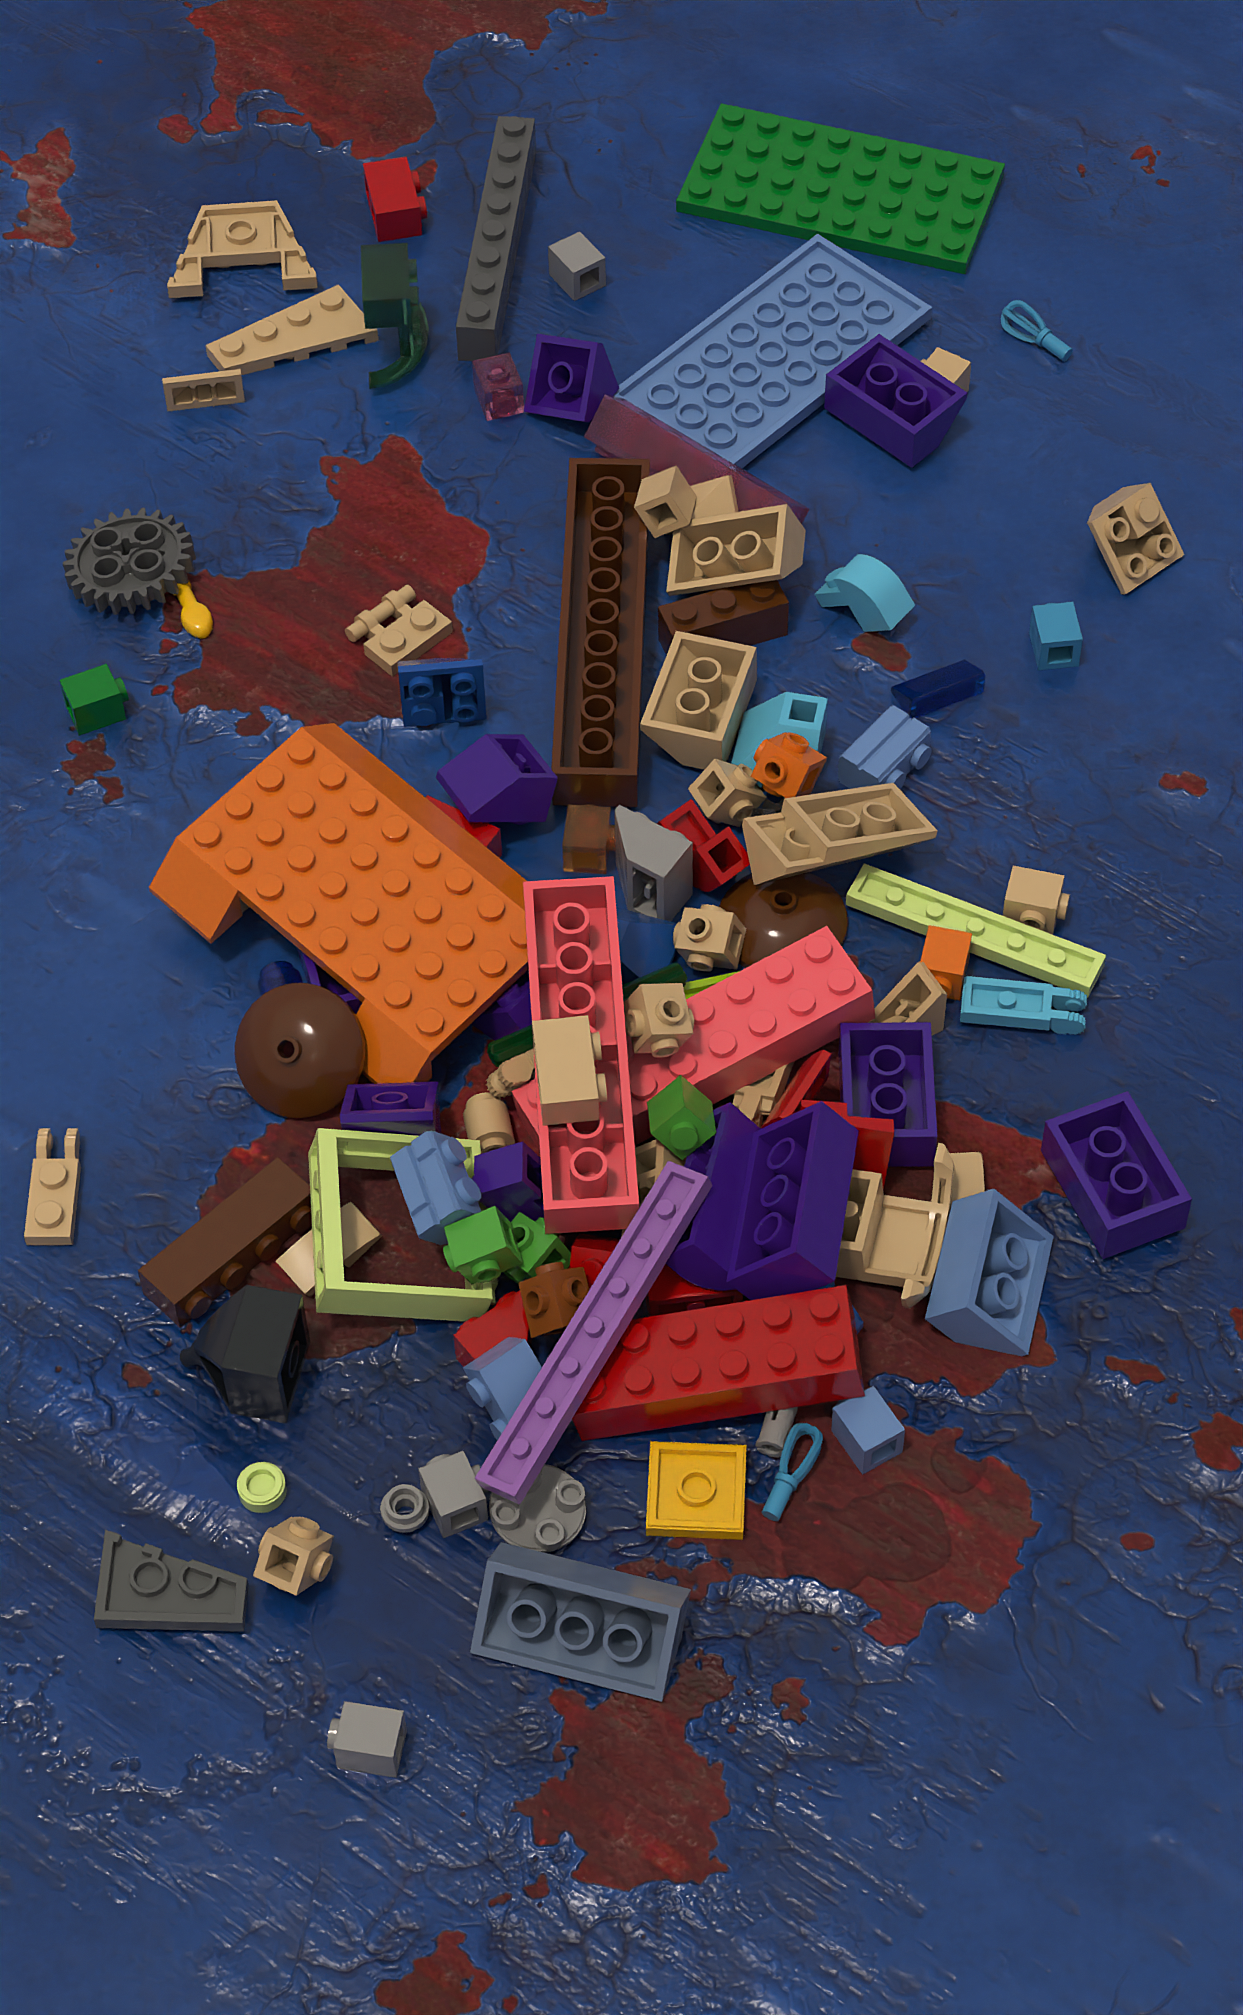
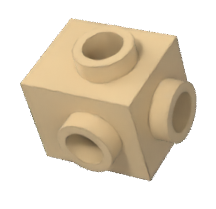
[688,759,767,827]
[673,904,746,971]
[624,983,694,1057]
[253,1517,334,1596]

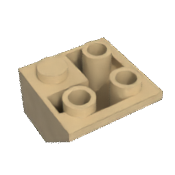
[1087,483,1185,594]

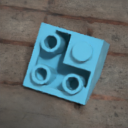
[731,692,828,795]

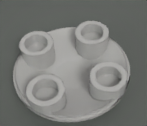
[489,1464,586,1553]

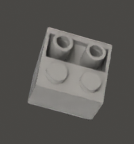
[614,805,693,922]

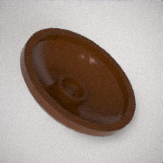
[719,872,848,968]
[235,983,365,1118]

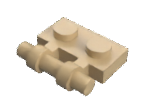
[345,585,453,677]

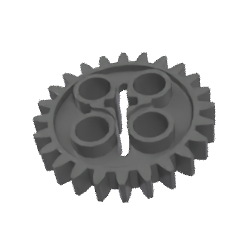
[63,508,196,615]

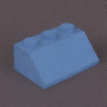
[925,1189,1054,1356]

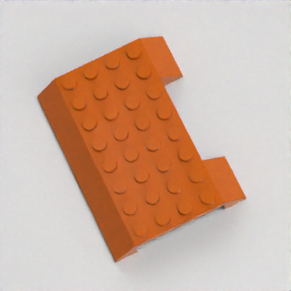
[149,723,528,1084]

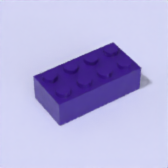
[726,1101,859,1300]

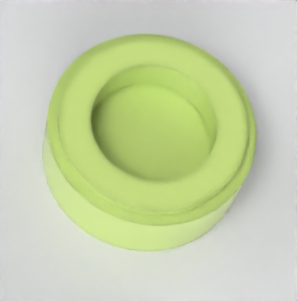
[237,1462,287,1513]

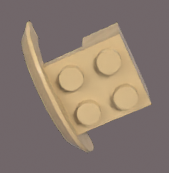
[836,1143,954,1309]

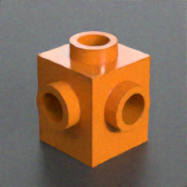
[751,732,827,798]

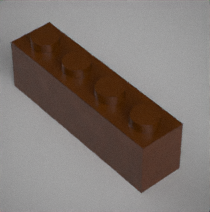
[138,1157,312,1328]

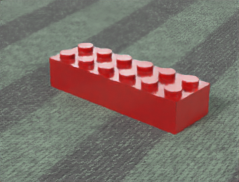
[572,1285,865,1441]

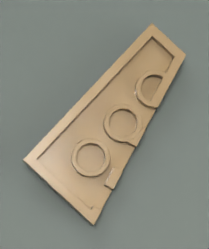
[206,284,379,375]

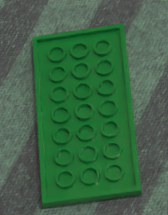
[676,103,1005,274]

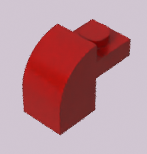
[656,799,750,892]

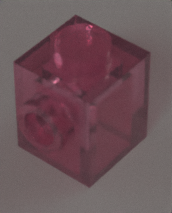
[472,352,524,421]

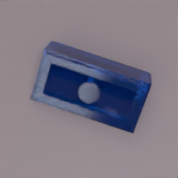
[891,659,986,719]

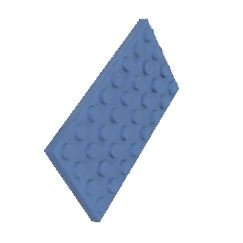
[608,234,932,479]

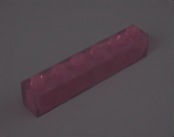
[584,394,809,524]

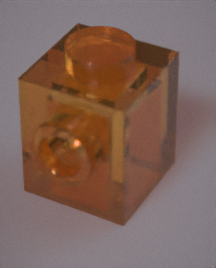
[562,804,615,874]

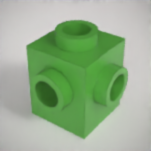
[503,1212,571,1284]

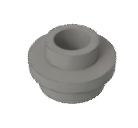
[380,1484,429,1533]

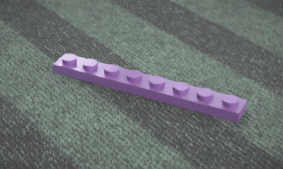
[474,1161,713,1505]

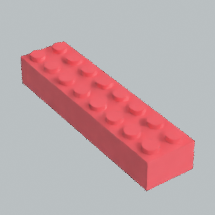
[523,876,639,1234]
[511,926,875,1152]

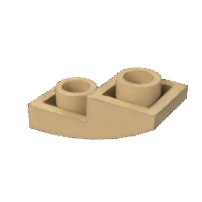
[276,1202,382,1297]

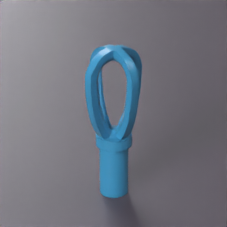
[1001,300,1073,362]
[761,1423,823,1521]

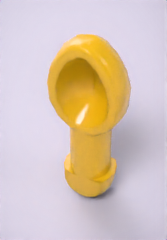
[173,581,213,639]

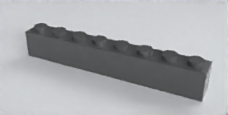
[456,116,536,363]

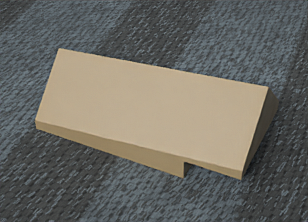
[742,783,938,885]

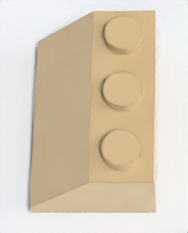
[666,504,806,596]
[640,631,757,770]

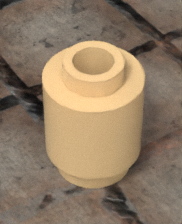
[463,1092,515,1154]

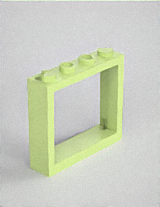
[308,1128,498,1321]

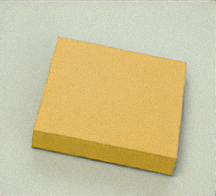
[646,1441,746,1540]

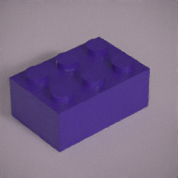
[838,1022,937,1167]
[1041,1091,1192,1259]

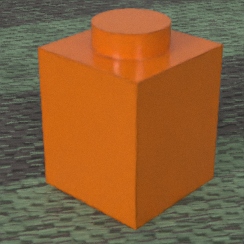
[920,925,972,1001]

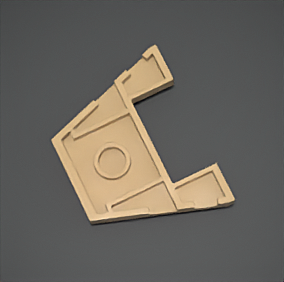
[167,200,318,298]

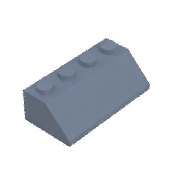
[470,1542,691,1702]

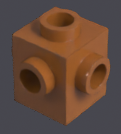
[518,1262,589,1338]

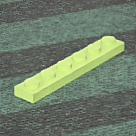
[846,863,1106,998]

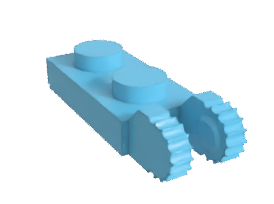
[960,976,1087,1035]

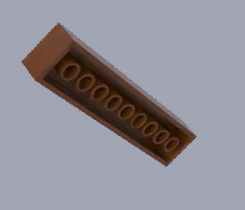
[551,458,650,807]

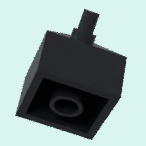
[180,1285,310,1423]

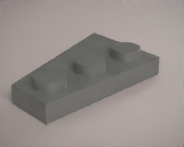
[94,1530,249,1632]

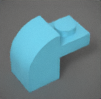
[814,554,915,632]

